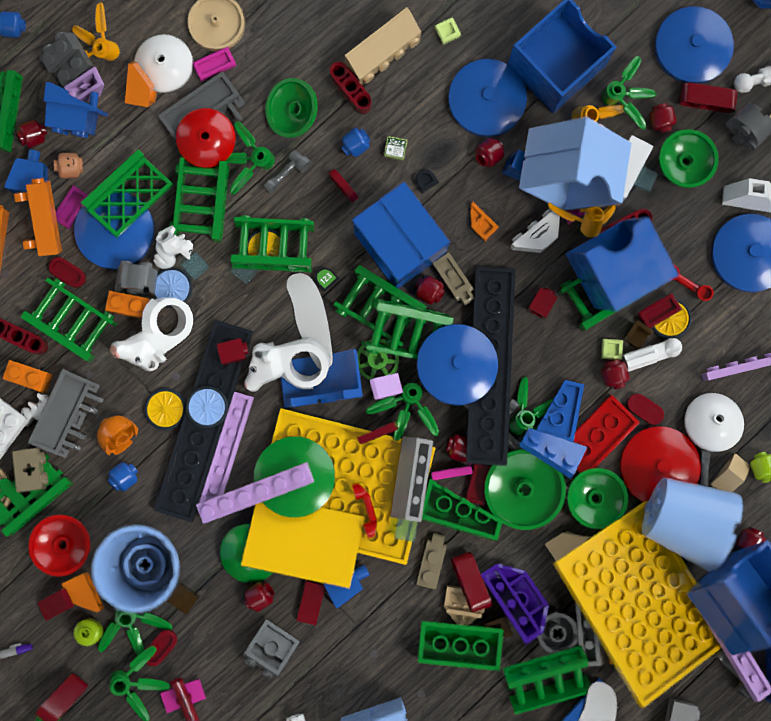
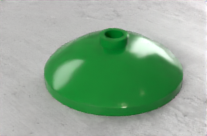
[266,78,318,138]
[659,129,719,188]
[567,468,628,529]
[220,523,273,583]

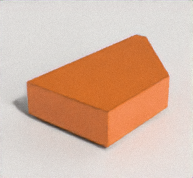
[471,202,499,242]

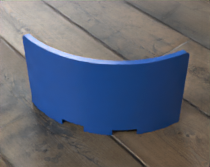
[280,349,362,408]

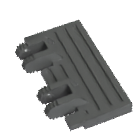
[158,71,245,140]
[28,369,104,458]

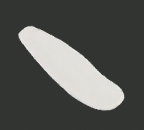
[287,273,333,369]
[579,682,617,721]

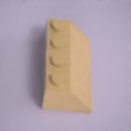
[345,7,421,84]

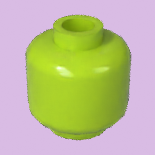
[750,452,771,483]
[74,618,103,646]

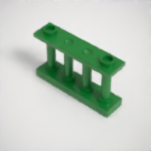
[170,157,230,243]
[231,215,315,273]
[334,265,427,348]
[21,278,118,363]
[558,279,627,332]
[361,298,454,359]
[503,645,591,715]

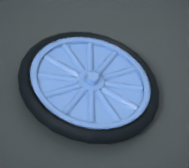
[153,267,193,309]
[186,386,228,428]

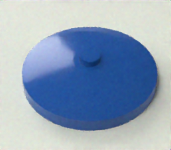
[655,7,734,84]
[448,59,527,137]
[74,193,155,270]
[711,214,771,293]
[417,324,498,405]

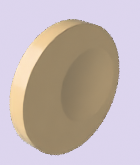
[188,0,245,51]

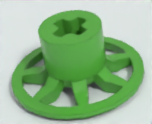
[357,339,399,380]

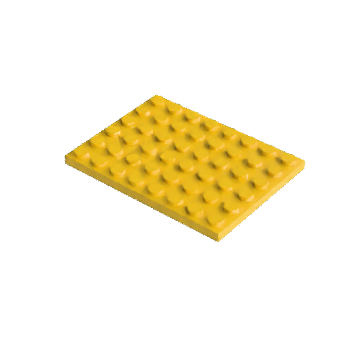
[251,408,435,565]
[553,501,721,707]

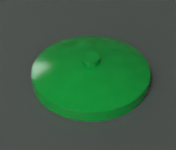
[254,436,335,518]
[485,449,566,530]

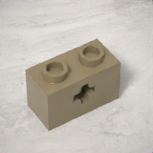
[12,448,48,492]

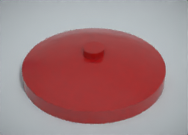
[620,427,701,502]

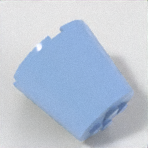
[642,478,742,571]
[93,526,179,612]

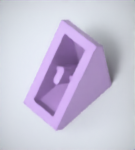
[64,67,104,102]
[370,373,403,400]

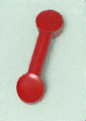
[671,265,714,301]
[352,483,377,539]

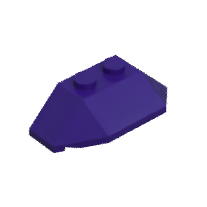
[481,564,549,644]

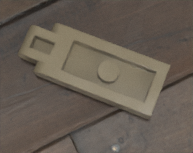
[432,253,474,305]
[416,532,447,590]

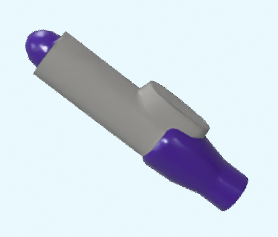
[0,643,33,659]

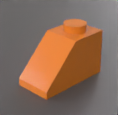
[125,61,157,107]
[61,572,104,612]

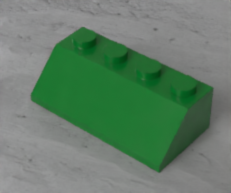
[417,621,503,671]

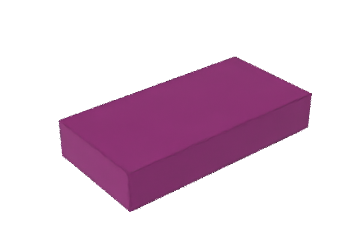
[56,186,88,230]

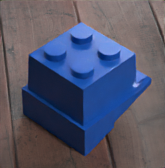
[44,82,108,138]

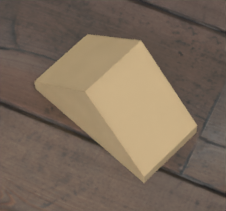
[710,453,750,492]

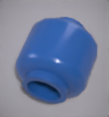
[0,11,26,38]
[341,128,371,157]
[107,462,138,492]

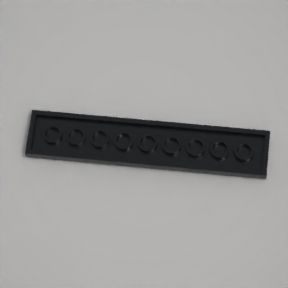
[466,267,516,466]
[154,320,254,523]

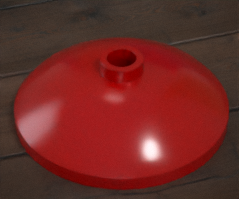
[176,108,236,168]
[29,515,91,576]

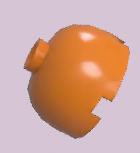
[97,415,138,456]

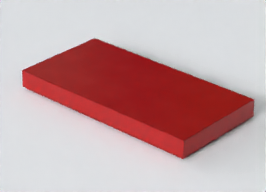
[573,394,640,474]

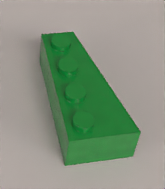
[422,479,503,542]

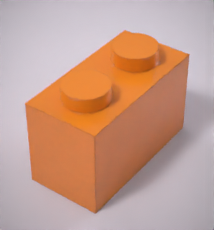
[105,291,150,319]
[2,360,53,393]

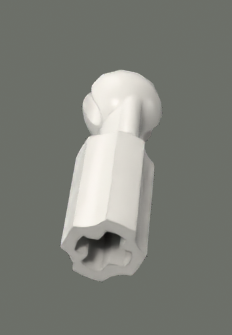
[734,66,771,93]
[622,338,682,372]

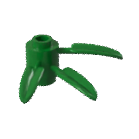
[601,56,656,130]
[226,121,275,195]
[509,376,554,435]
[366,383,439,441]
[98,607,172,656]
[109,646,170,721]

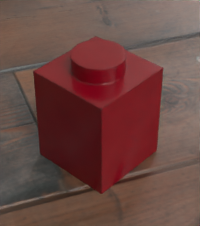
[527,287,558,320]
[217,338,249,365]

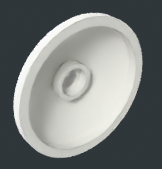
[134,35,193,93]
[684,393,744,452]

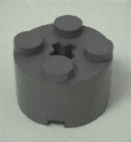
[726,103,771,150]
[115,261,158,298]
[536,610,578,654]

